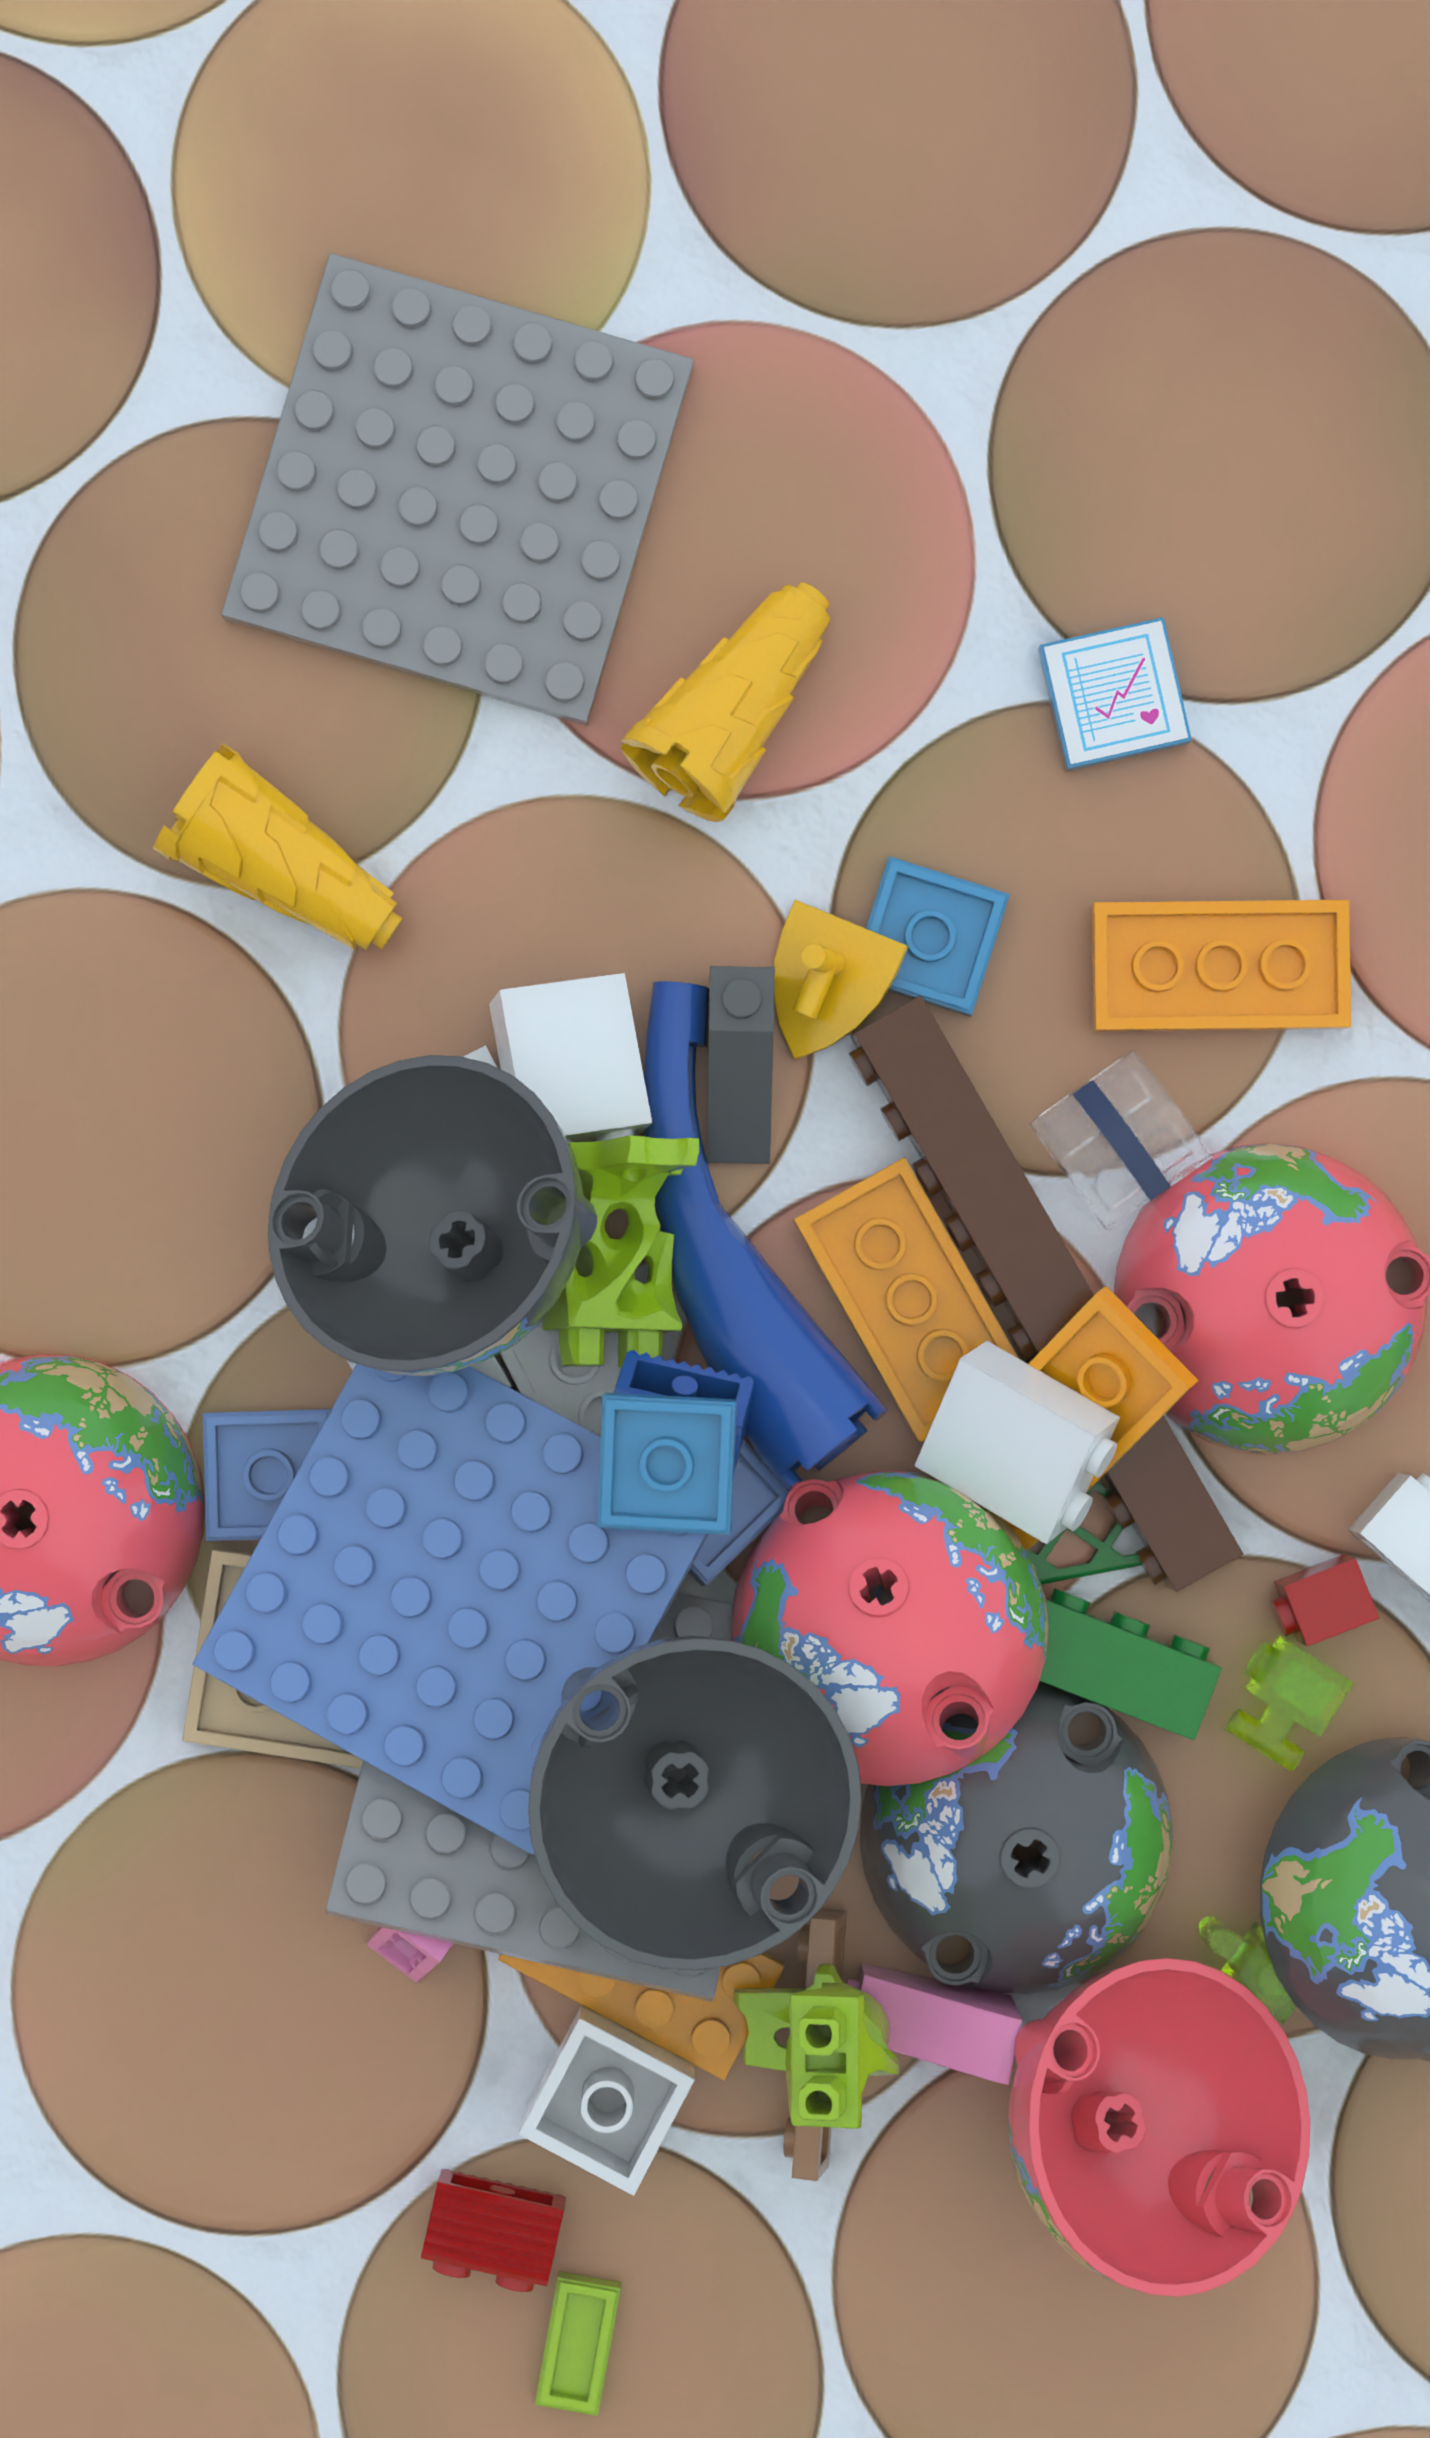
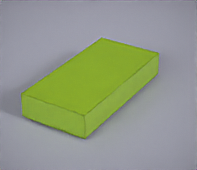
[535,2271,621,2416]

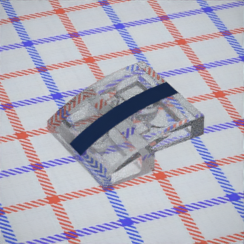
[1029,1050,1213,1231]

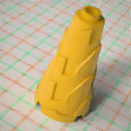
[620,582,830,822]
[153,743,403,950]

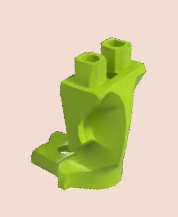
[542,1135,699,1368]
[734,1964,899,2129]

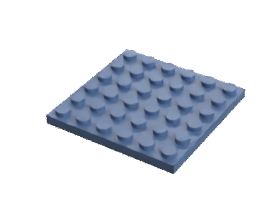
[192,1364,709,1856]

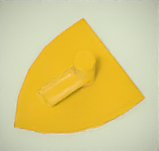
[774,900,909,1059]

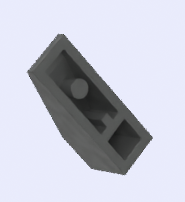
[707,966,775,1164]

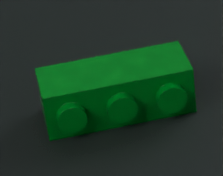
[1039,1588,1222,1741]

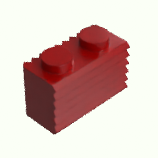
[421,2169,566,2292]

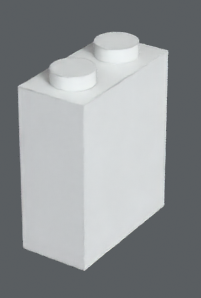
[489,973,652,1142]
[914,1341,1120,1544]

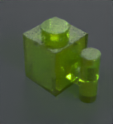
[1225,1635,1354,1772]
[1198,1916,1297,2025]

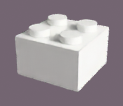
[518,2005,695,2196]

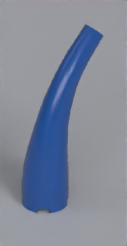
[644,981,888,1492]

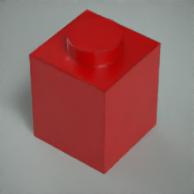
[1271,1554,1379,1647]

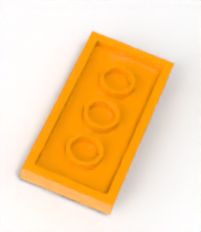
[1091,900,1351,1032]
[793,1157,1019,1443]
[1002,1286,1199,1551]
[498,1952,785,2081]

